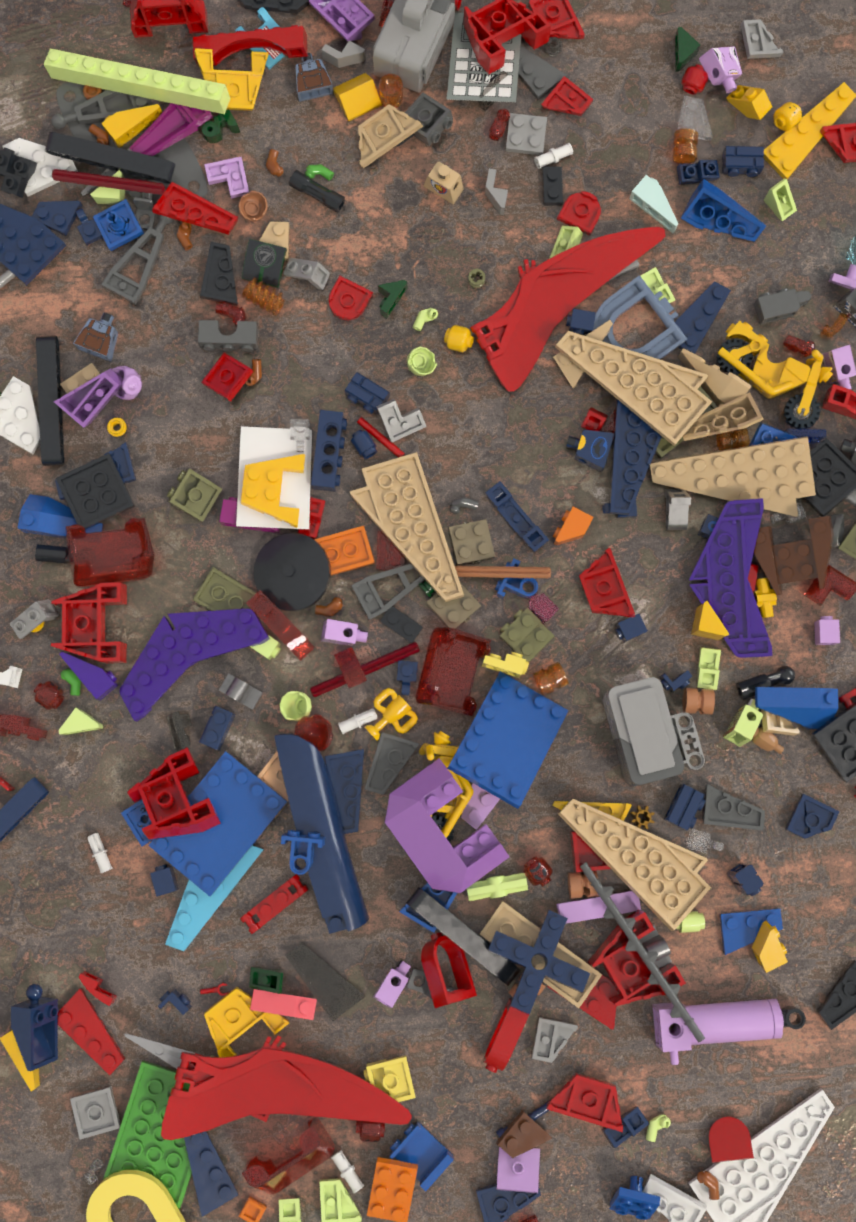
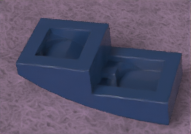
[602,1106,649,1148]

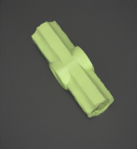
[467,873,528,901]

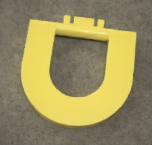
[86,1170,186,1222]

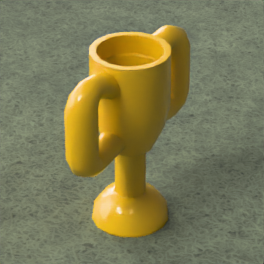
[364,688,418,741]

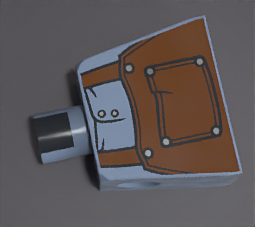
[296,53,333,102]
[73,312,118,362]

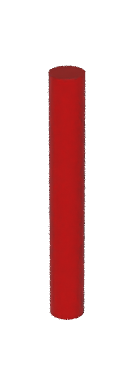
[357,417,405,458]

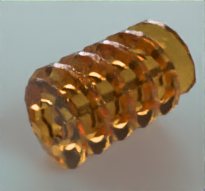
[242,277,285,316]

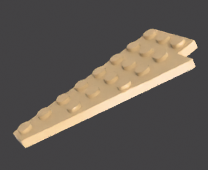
[555,331,712,446]
[650,436,816,517]
[350,452,464,602]
[558,799,711,931]

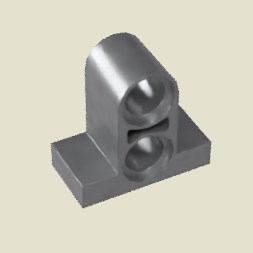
[665,489,691,530]
[219,673,263,710]
[639,924,672,969]

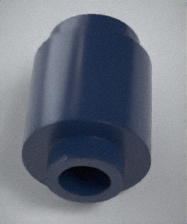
[351,430,377,460]

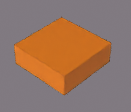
[238,1196,267,1222]

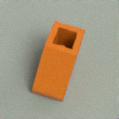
[553,507,593,545]

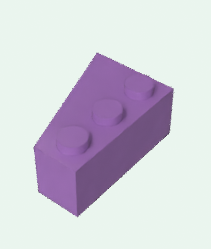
[54,368,123,428]

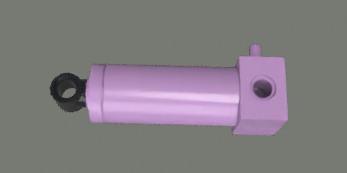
[652,999,806,1065]

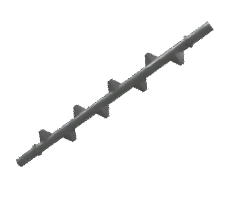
[580,862,705,1043]

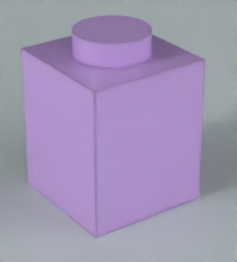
[814,616,840,645]

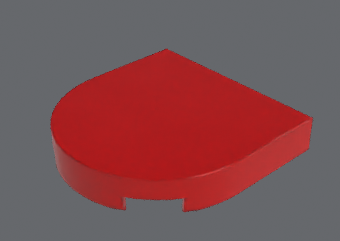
[557,191,601,236]
[329,275,373,320]
[709,1117,754,1163]

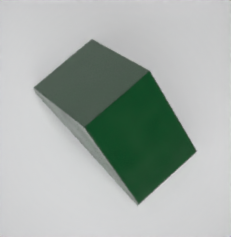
[675,27,700,72]

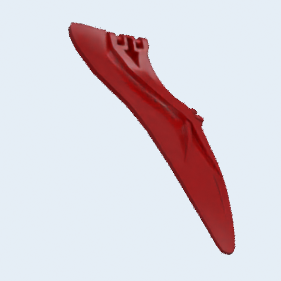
[470,227,666,392]
[161,1035,412,1140]

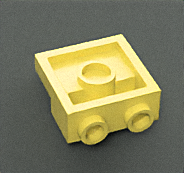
[482,652,529,678]
[363,1055,416,1102]

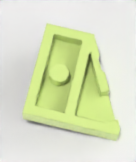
[319,1178,362,1222]

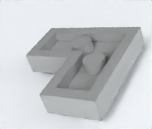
[376,399,427,442]

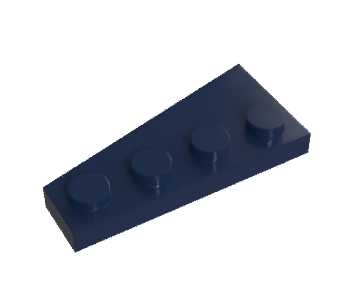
[325,749,364,834]

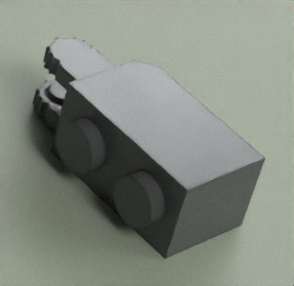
[754,288,812,325]

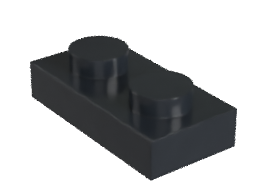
[542,166,563,206]
[380,606,423,643]

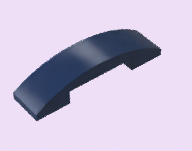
[485,481,549,552]

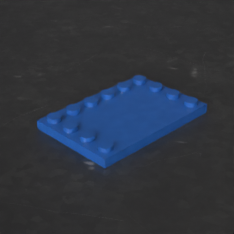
[447,671,569,809]
[148,751,288,896]

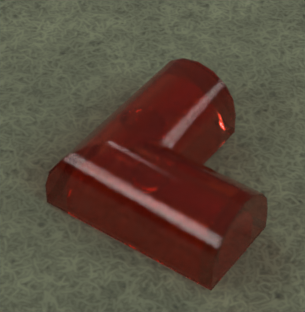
[804,565,856,606]

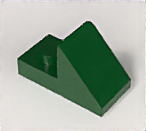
[378,280,408,319]
[249,967,283,994]

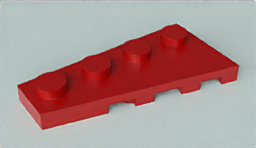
[152,182,238,235]
[58,988,125,1076]

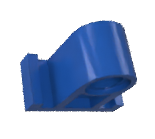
[495,558,538,599]
[281,830,325,875]

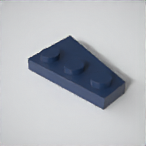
[476,1184,541,1222]

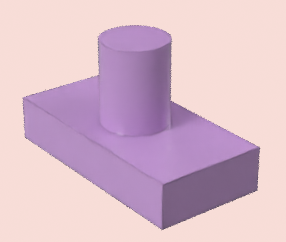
[828,264,856,290]

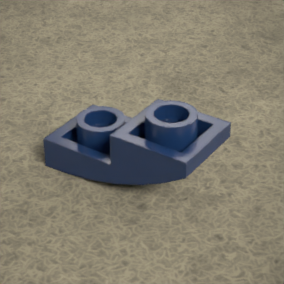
[677,160,720,185]

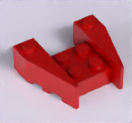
[130,0,208,38]
[463,0,551,74]
[51,582,127,664]
[127,747,221,839]
[587,910,686,1006]

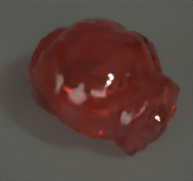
[294,714,334,751]

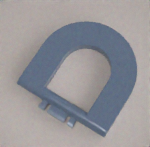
[593,275,688,360]

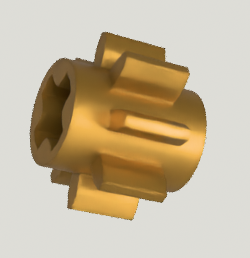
[630,805,655,829]

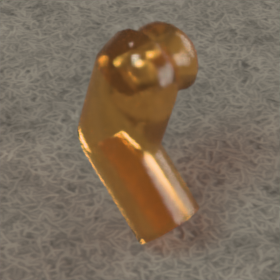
[822,313,849,338]

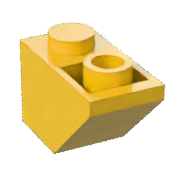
[726,85,772,120]
[752,921,788,973]

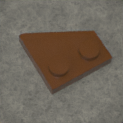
[496,1110,553,1158]

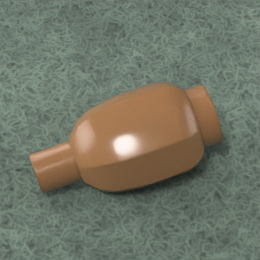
[752,727,784,754]

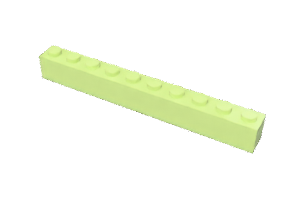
[44,49,230,114]

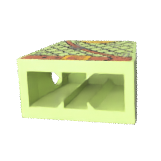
[723,699,763,747]

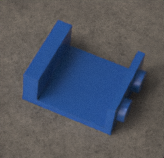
[389,1121,454,1191]

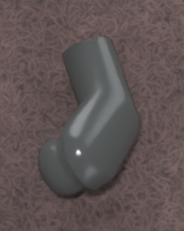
[449,497,478,514]

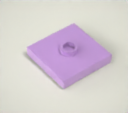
[497,1147,540,1193]

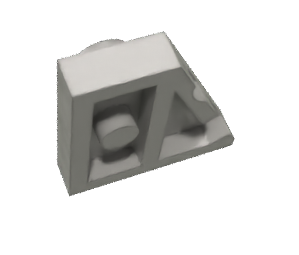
[741,19,783,59]

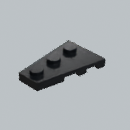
[200,242,238,306]
[817,960,856,1030]

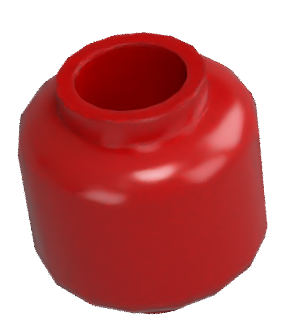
[681,64,709,95]

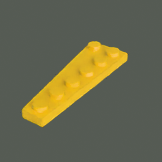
[763,82,856,179]

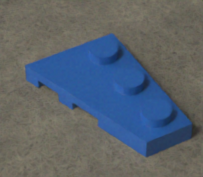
[719,908,783,955]

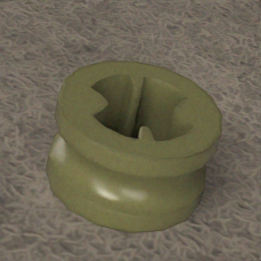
[468,269,485,288]

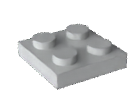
[506,113,547,155]
[70,1086,121,1140]

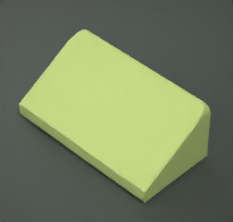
[549,225,583,259]

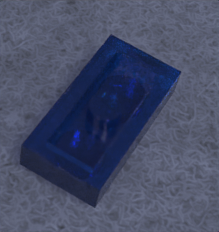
[785,428,826,443]

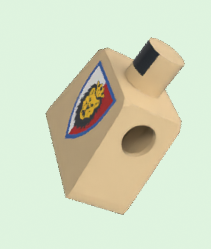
[424,162,464,205]

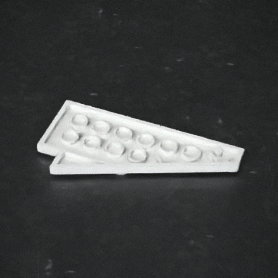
[688,1088,835,1222]

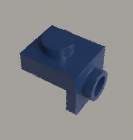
[659,670,692,692]
[158,989,192,1015]

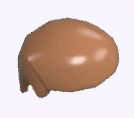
[238,191,268,222]

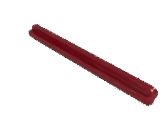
[52,169,165,195]
[310,642,420,697]

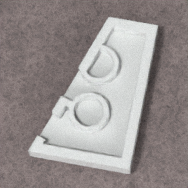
[642,1174,707,1222]

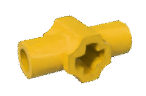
[754,578,777,618]

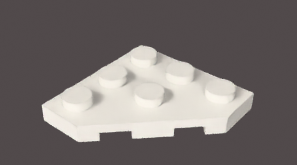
[2,138,78,197]
[0,376,40,455]

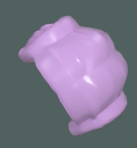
[112,366,142,400]

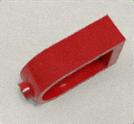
[421,932,477,1008]
[483,998,529,1073]

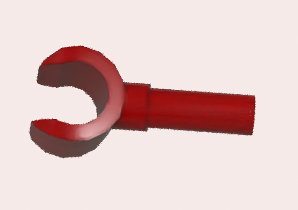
[200,982,228,996]

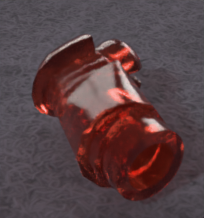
[489,108,510,141]
[215,301,246,325]
[783,335,815,357]

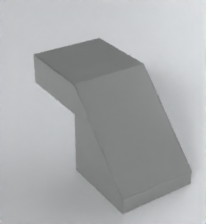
[322,41,366,68]
[485,168,508,215]

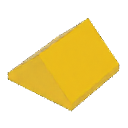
[333,73,382,121]
[691,601,729,640]

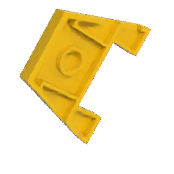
[194,49,268,111]
[241,454,305,528]
[204,987,289,1057]

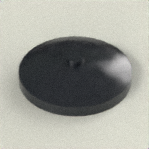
[254,533,331,611]

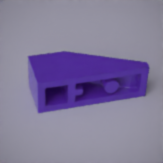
[59,652,119,701]

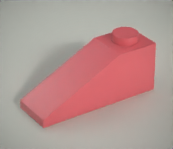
[250,989,317,1020]

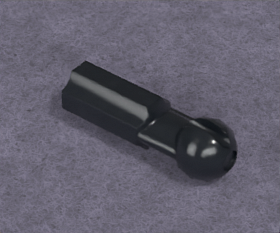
[35,544,96,567]
[736,666,795,700]

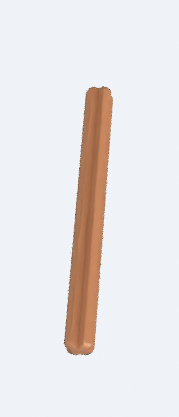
[455,566,551,578]

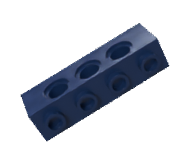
[311,410,347,492]

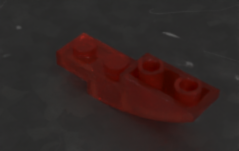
[246,590,315,661]
[0,714,48,741]

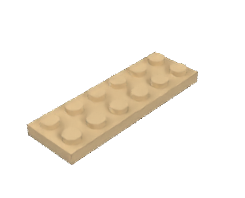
[480,901,602,1008]

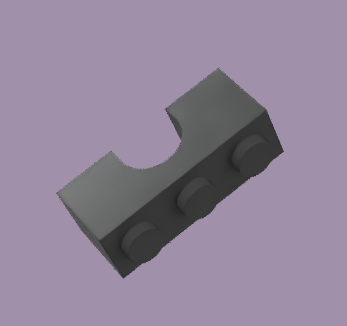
[198,320,259,352]

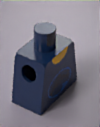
[566,430,614,472]

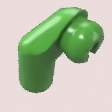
[305,164,334,181]
[61,669,81,696]

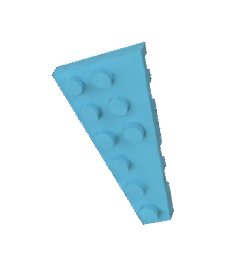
[165,845,264,951]

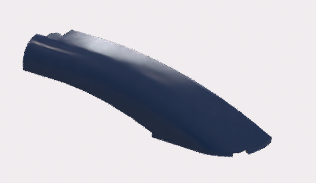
[274,734,369,934]

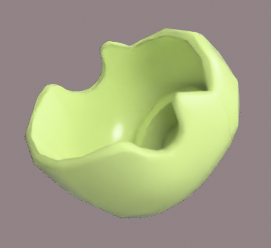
[407,347,437,376]
[279,691,312,721]

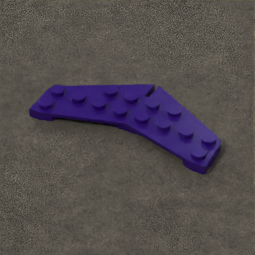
[689,498,772,658]
[120,608,270,722]

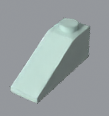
[629,175,678,233]

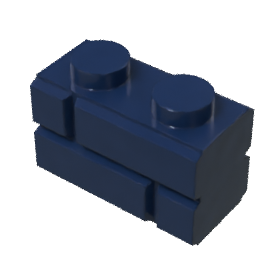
[722,146,764,177]
[345,372,390,415]
[199,706,236,751]
[664,784,706,831]
[727,863,764,896]

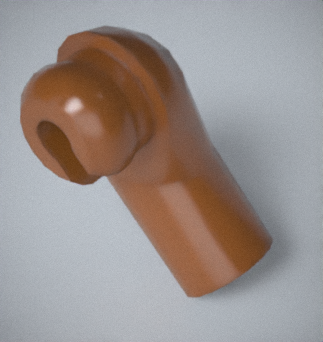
[89,124,109,145]
[266,149,284,177]
[177,222,193,251]
[245,359,262,386]
[315,597,343,617]
[697,1171,720,1200]

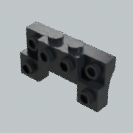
[0,147,37,198]

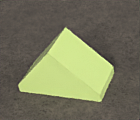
[90,170,125,205]
[764,178,797,221]
[59,708,103,735]

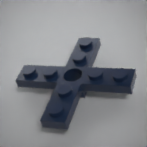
[488,910,590,1015]

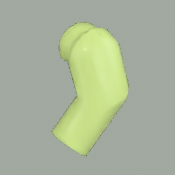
[412,308,438,331]
[646,1114,671,1142]

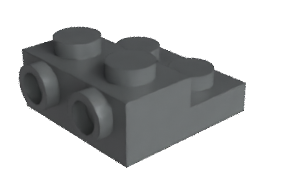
[405,92,453,146]

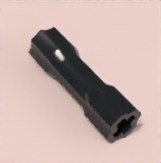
[289,170,345,213]

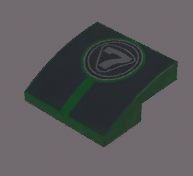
[242,239,287,288]

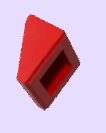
[581,407,608,431]

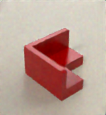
[570,831,611,872]

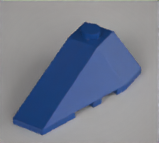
[681,179,766,242]
[18,494,103,543]
[755,687,838,729]

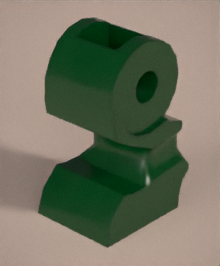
[202,109,240,143]

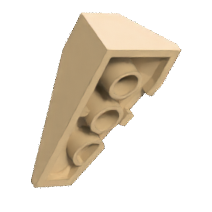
[678,348,751,407]
[683,392,764,441]

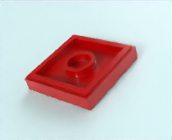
[201,352,253,402]

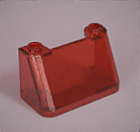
[65,518,155,586]
[416,627,491,716]
[242,1117,334,1195]

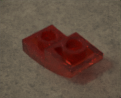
[334,647,367,689]

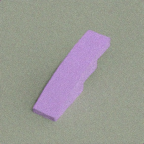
[556,890,641,923]

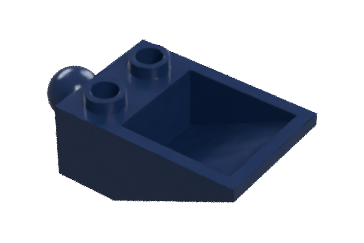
[11,984,58,1071]

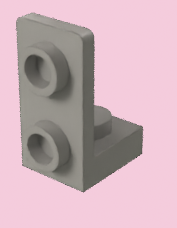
[283,258,330,290]
[10,599,59,639]

